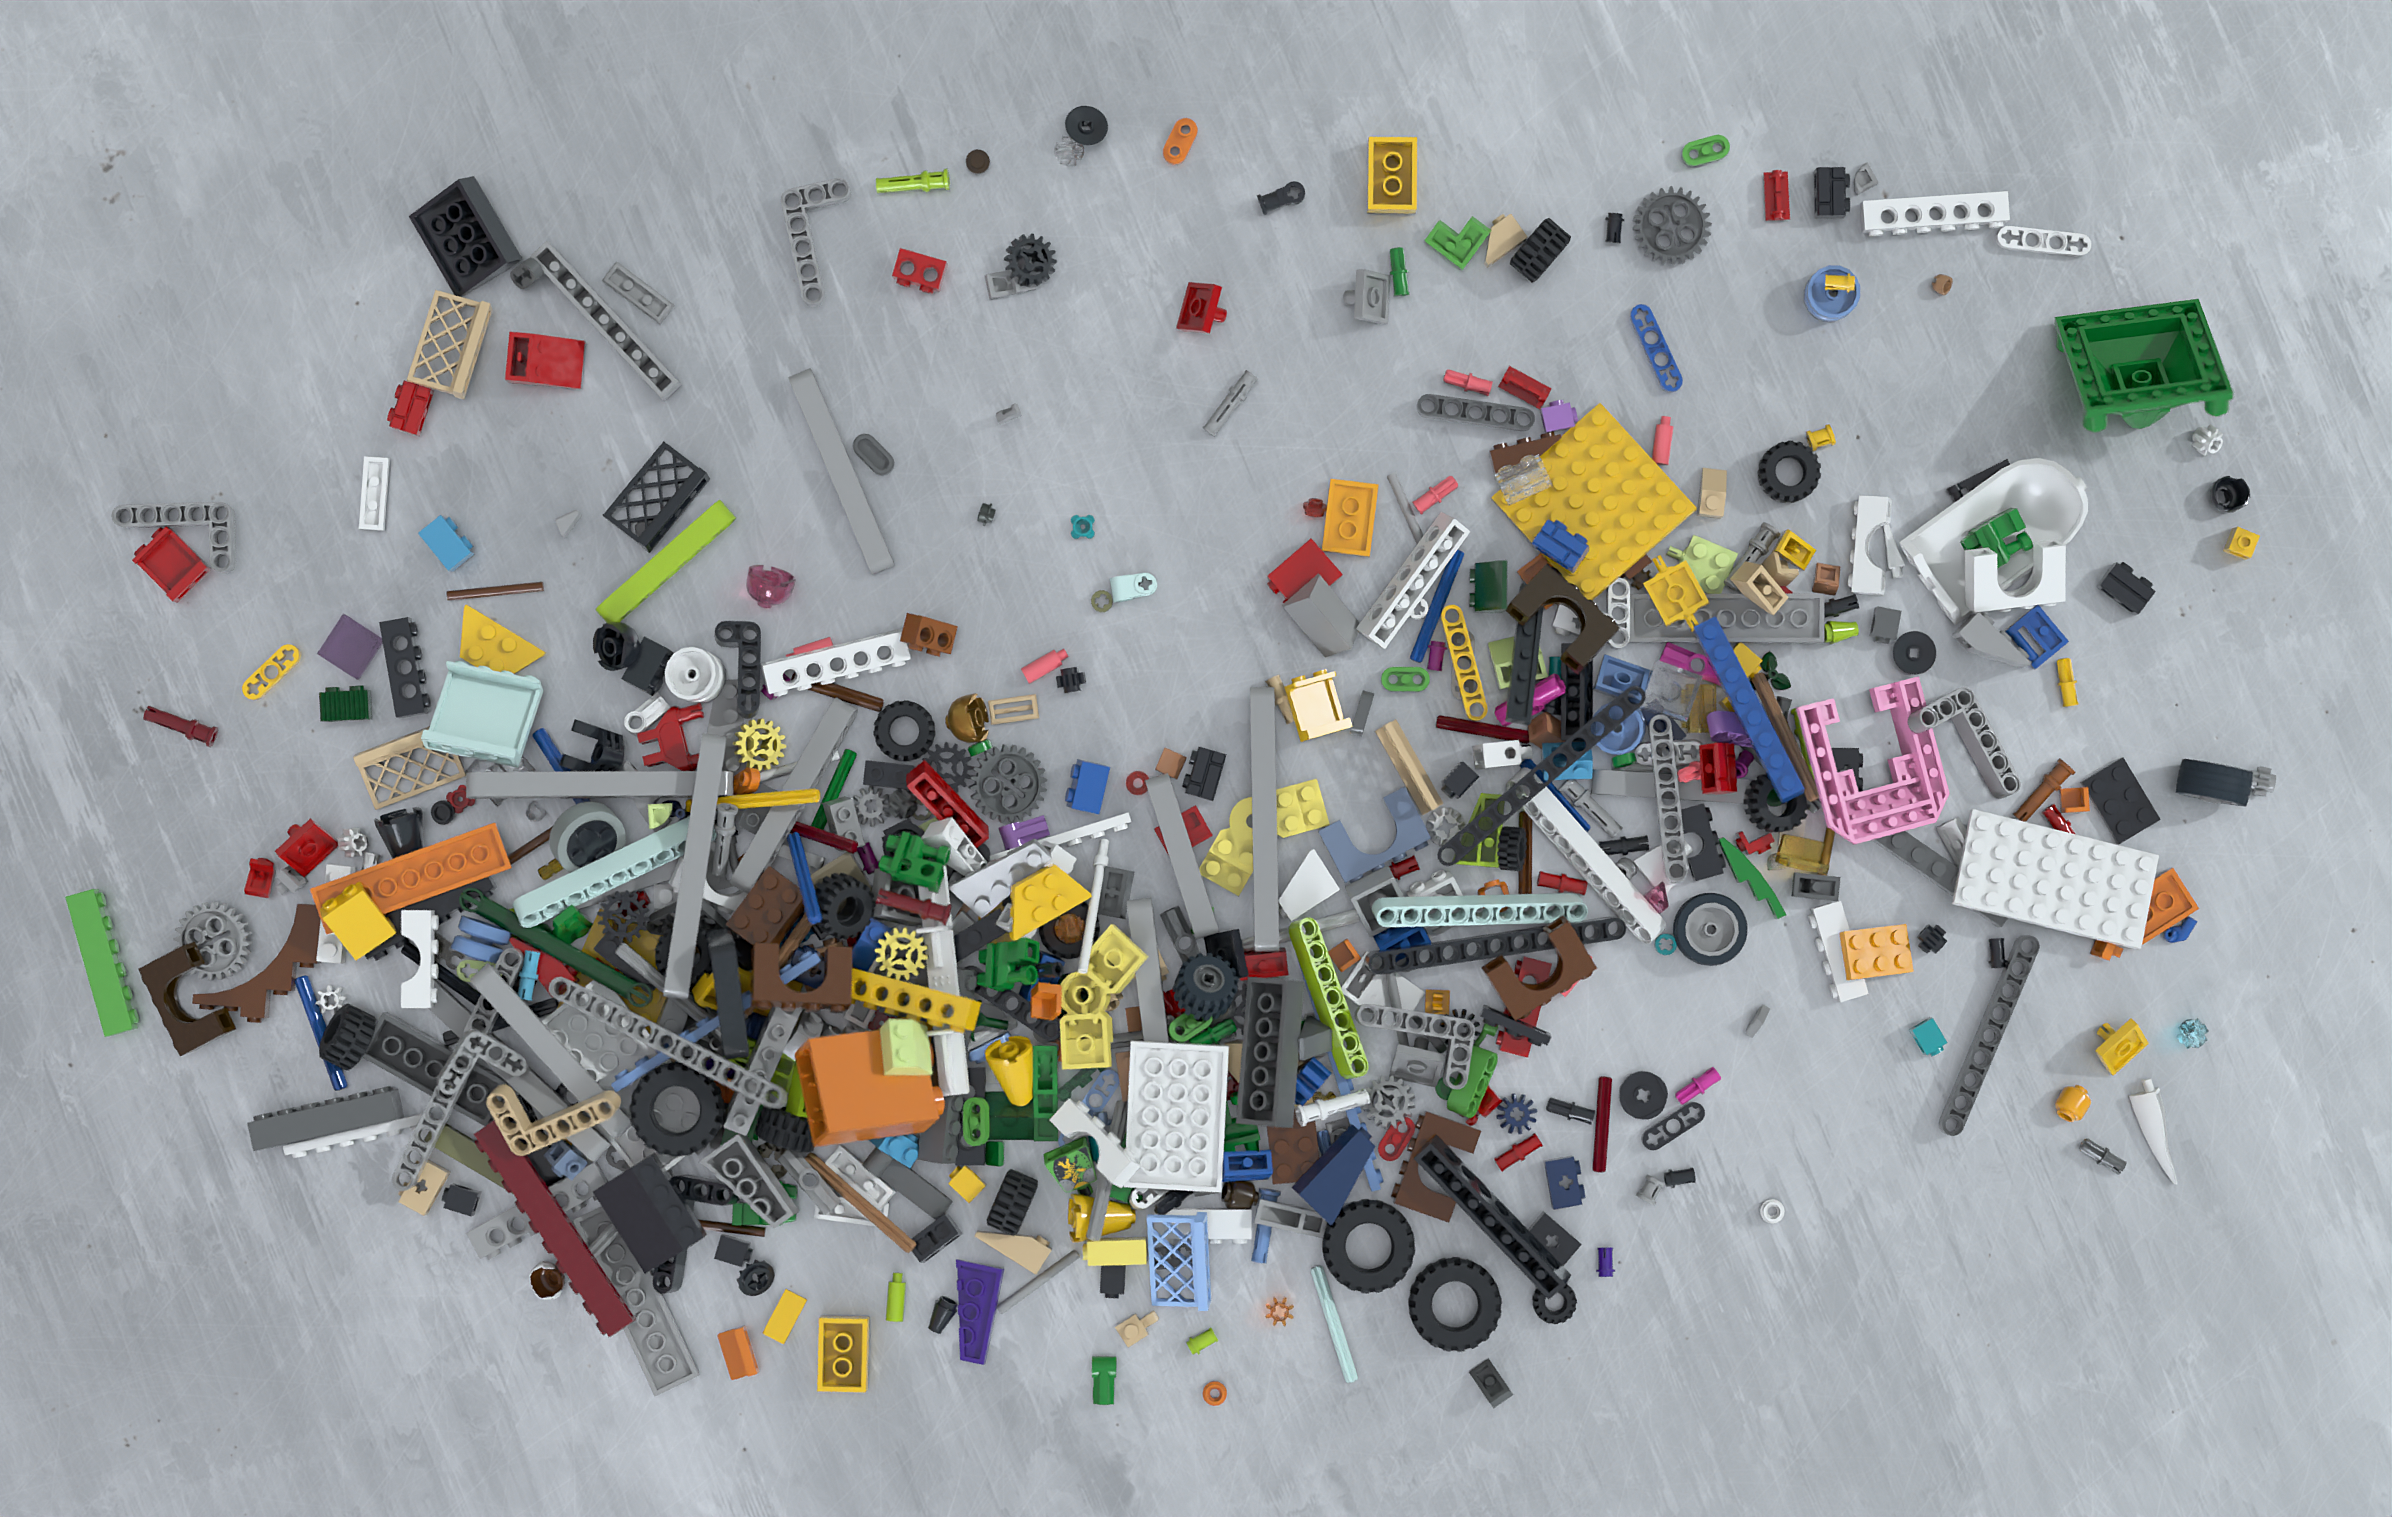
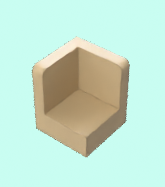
[1761,552,1799,586]

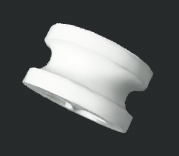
[1409,598,1428,619]

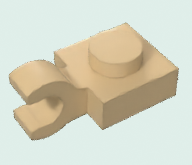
[1115,1311,1159,1348]

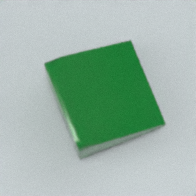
[985,1141,1004,1167]

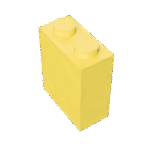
[1083,1237,1147,1266]

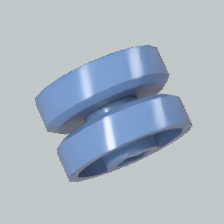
[1804,265,1860,322]
[1591,702,1646,754]
[451,916,512,964]

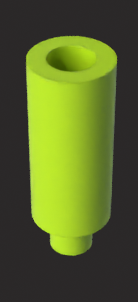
[886,1272,906,1322]

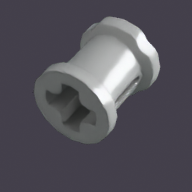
[1636,1174,1666,1206]

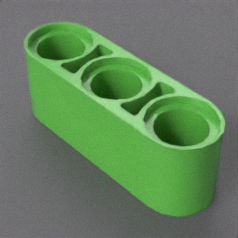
[1447,1045,1498,1118]

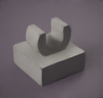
[276,865,308,895]

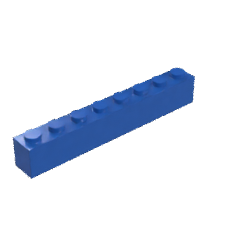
[1694,616,1805,804]

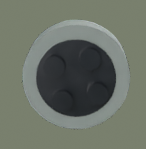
[549,802,626,873]

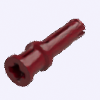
[143,705,218,748]
[876,888,952,926]

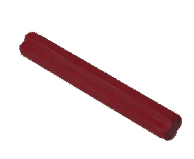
[1436,715,1530,744]
[790,821,858,854]
[1593,1076,1612,1173]

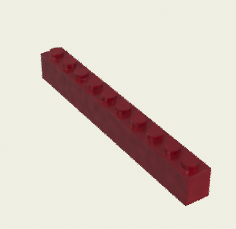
[474,1120,636,1337]

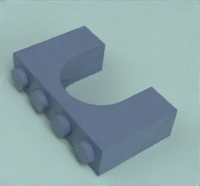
[1318,787,1431,883]

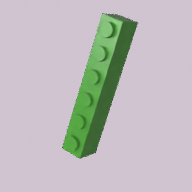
[65,889,139,1037]

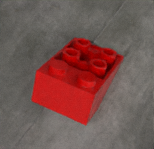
[505,331,585,389]

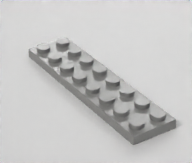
[1629,594,1824,643]
[573,1206,699,1396]

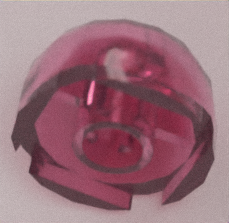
[746,565,796,608]

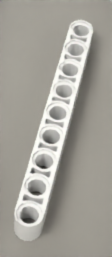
[1506,767,1666,944]

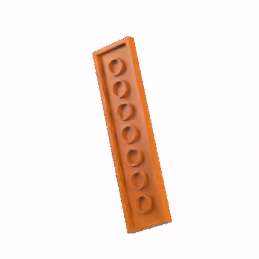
[310,822,512,935]

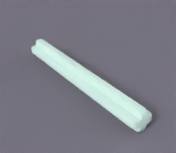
[1311,1265,1358,1383]

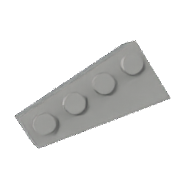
[699,1133,799,1228]

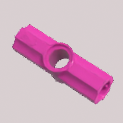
[1659,642,1722,687]
[1494,673,1566,727]

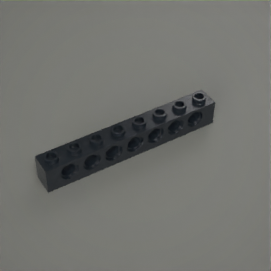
[1414,1134,1571,1299]

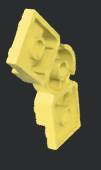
[1199,779,1330,896]
[1060,924,1148,1069]

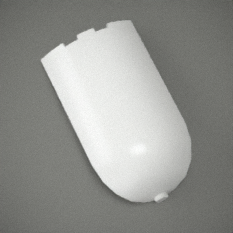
[1899,458,2088,625]

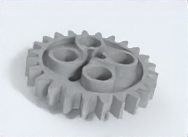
[173,902,253,981]

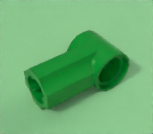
[1092,1356,1117,1405]

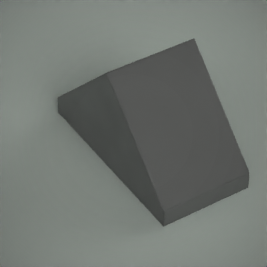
[1299,1016,1332,1060]

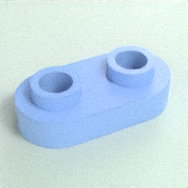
[968,1031,1011,1064]

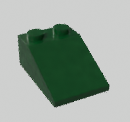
[1469,560,1507,613]

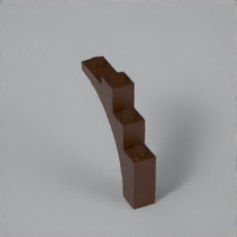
[192,904,321,1023]

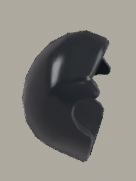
[2210,476,2250,513]

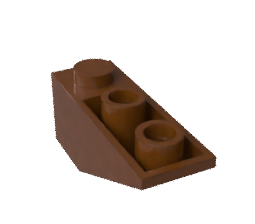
[1489,431,1562,481]

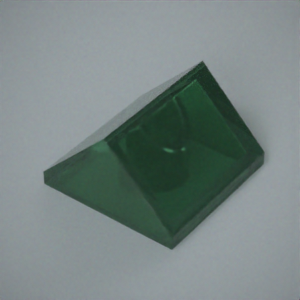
[985,1091,1034,1140]

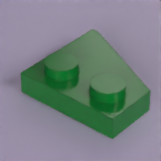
[552,905,593,944]

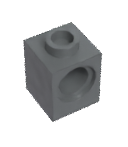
[1869,607,1902,644]

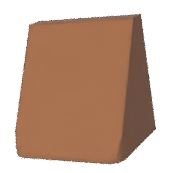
[1812,563,1841,596]
[1155,748,1187,779]
[1125,1006,1142,1032]

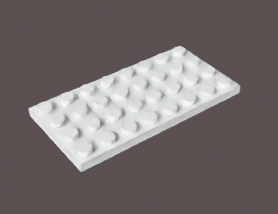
[1952,809,2159,950]
[542,980,723,1171]

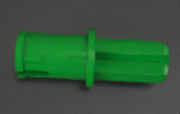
[1390,247,1409,296]
[1189,1019,1237,1045]

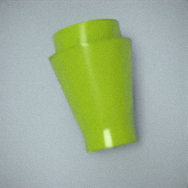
[1824,621,1859,645]

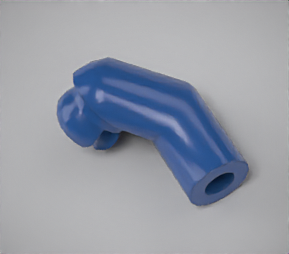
[2164,916,2198,943]

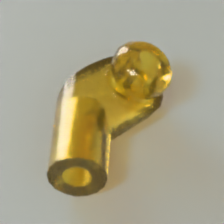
[1312,1091,1336,1101]

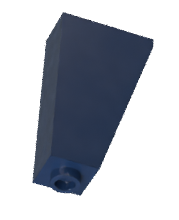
[1291,1124,1375,1225]

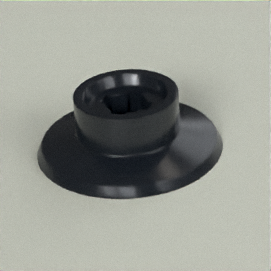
[1065,106,1108,145]
[1893,631,1936,675]

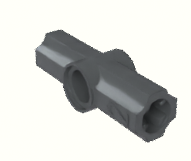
[1160,906,1201,963]

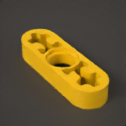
[242,644,301,700]

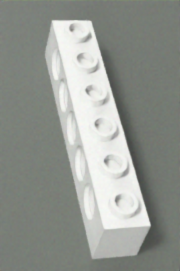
[1860,191,2010,236]
[1356,512,1470,649]
[760,629,911,696]

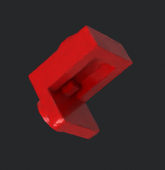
[1735,831,1775,855]
[244,858,276,898]

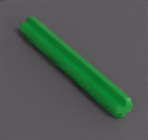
[811,749,857,830]

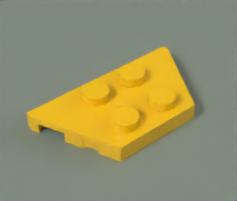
[460,604,546,674]
[1009,863,1092,941]

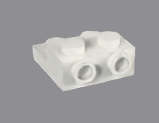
[1406,870,1463,939]

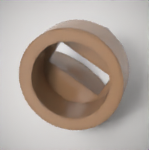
[1932,274,1953,295]

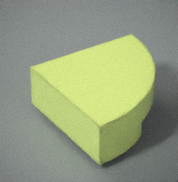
[648,803,673,829]

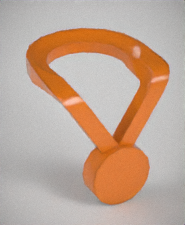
[1477,879,1509,912]

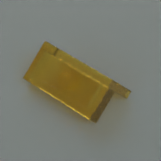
[1775,834,1830,875]

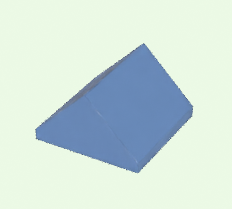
[1593,655,1650,704]

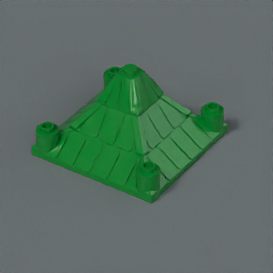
[2054,299,2233,432]

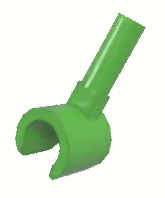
[1473,1023,1498,1047]

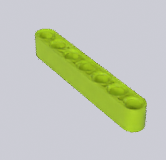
[595,500,736,623]
[1288,917,1369,1079]

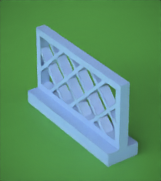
[1147,1212,1212,1311]

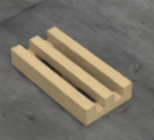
[988,694,1039,725]

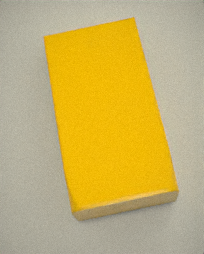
[762,1289,807,1344]

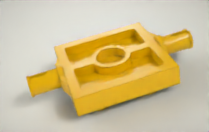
[1643,555,1709,632]

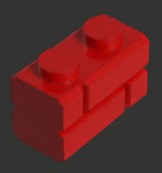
[387,380,434,437]
[1699,743,1737,795]

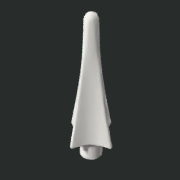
[1883,524,1905,579]

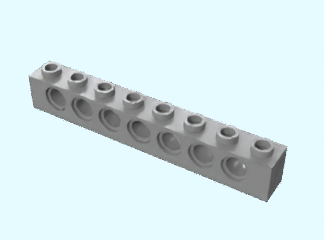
[530,241,682,401]

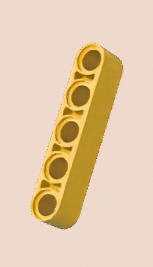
[1441,605,1488,721]

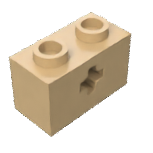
[398,1160,451,1216]

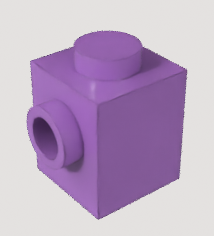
[1540,400,1578,433]

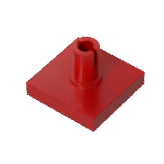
[1176,282,1227,334]
[275,818,338,877]

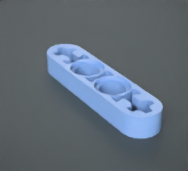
[1058,1069,1120,1146]

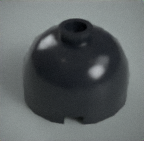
[593,622,640,671]

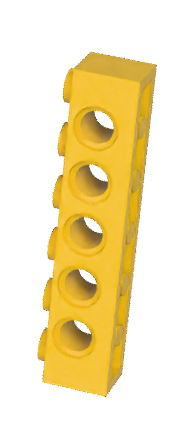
[851,968,981,1034]

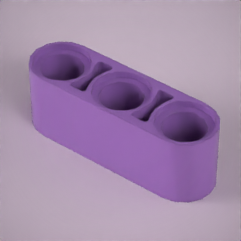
[1707,711,1753,748]

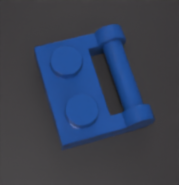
[2005,605,2069,670]

